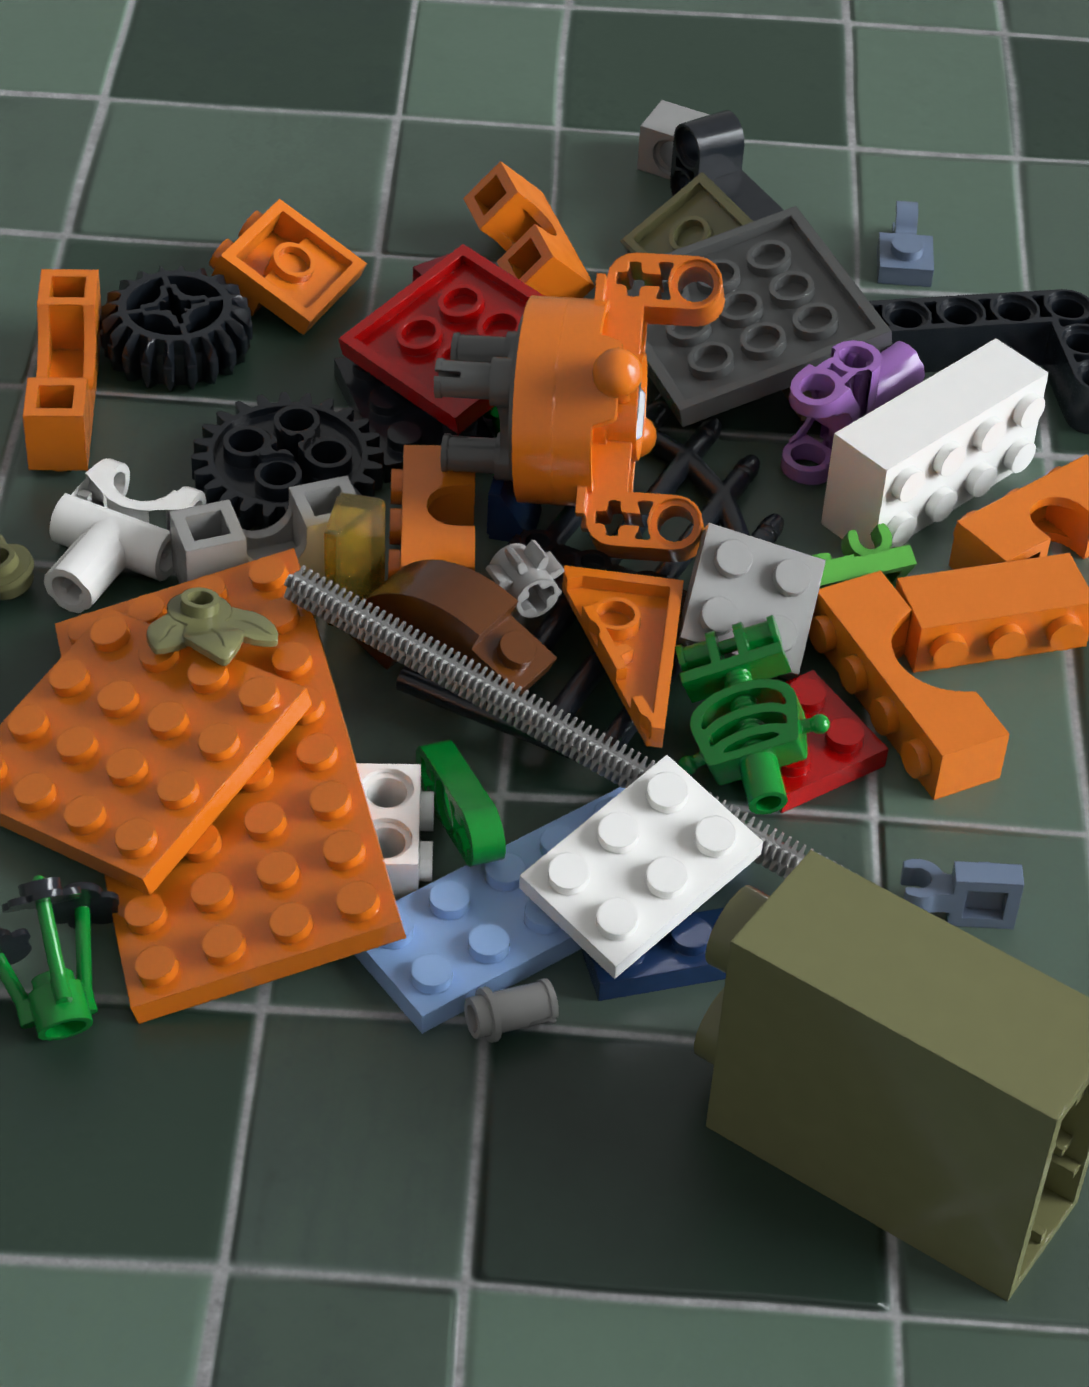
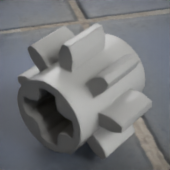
[486,540,564,620]

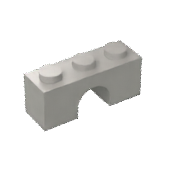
[169,476,366,584]

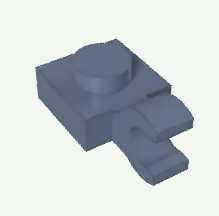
[877,201,934,287]
[900,859,1024,929]

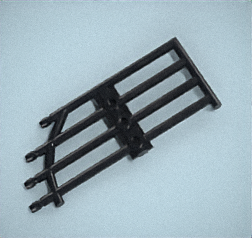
[396,394,784,761]

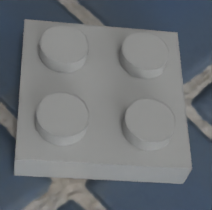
[676,523,826,680]

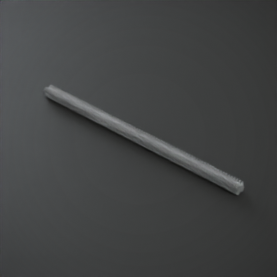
[284,565,857,879]

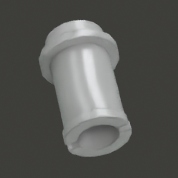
[464,978,559,1043]

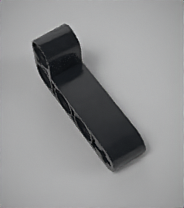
[670,110,783,221]

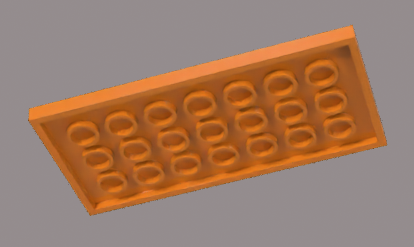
[55,548,406,1024]

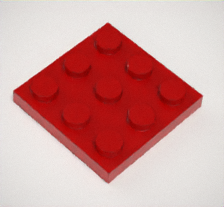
[338,244,544,434]

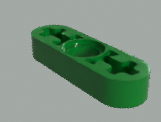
[416,739,506,867]

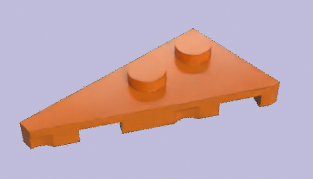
[562,565,684,748]

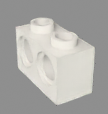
[357,763,434,900]

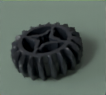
[100,265,253,391]

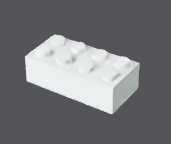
[821,339,1048,549]

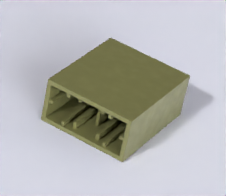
[694,850,1089,1302]

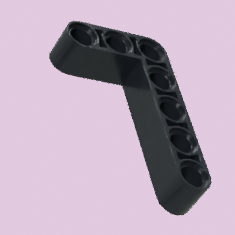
[869,289,1089,434]

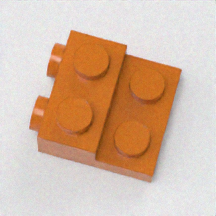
[209,199,367,335]

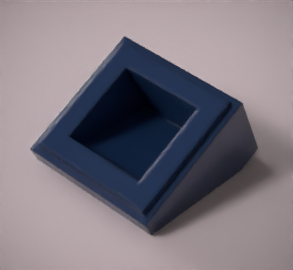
[487,477,542,542]

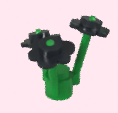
[0,875,119,1041]

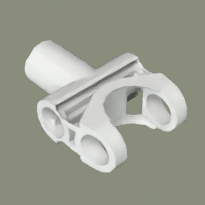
[44,458,206,613]

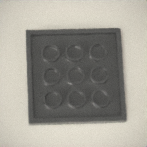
[594,206,893,427]

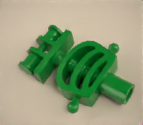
[675,615,830,815]

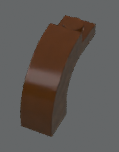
[349,560,557,696]

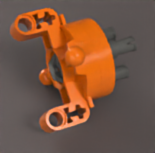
[434,252,725,562]

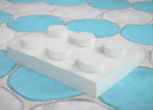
[519,755,763,979]

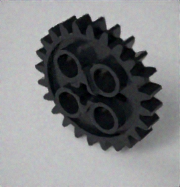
[191,392,384,530]

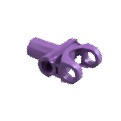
[781,340,925,485]

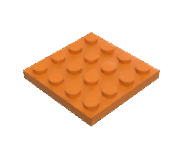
[0,607,312,896]

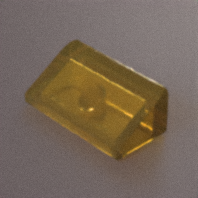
[324,492,385,626]

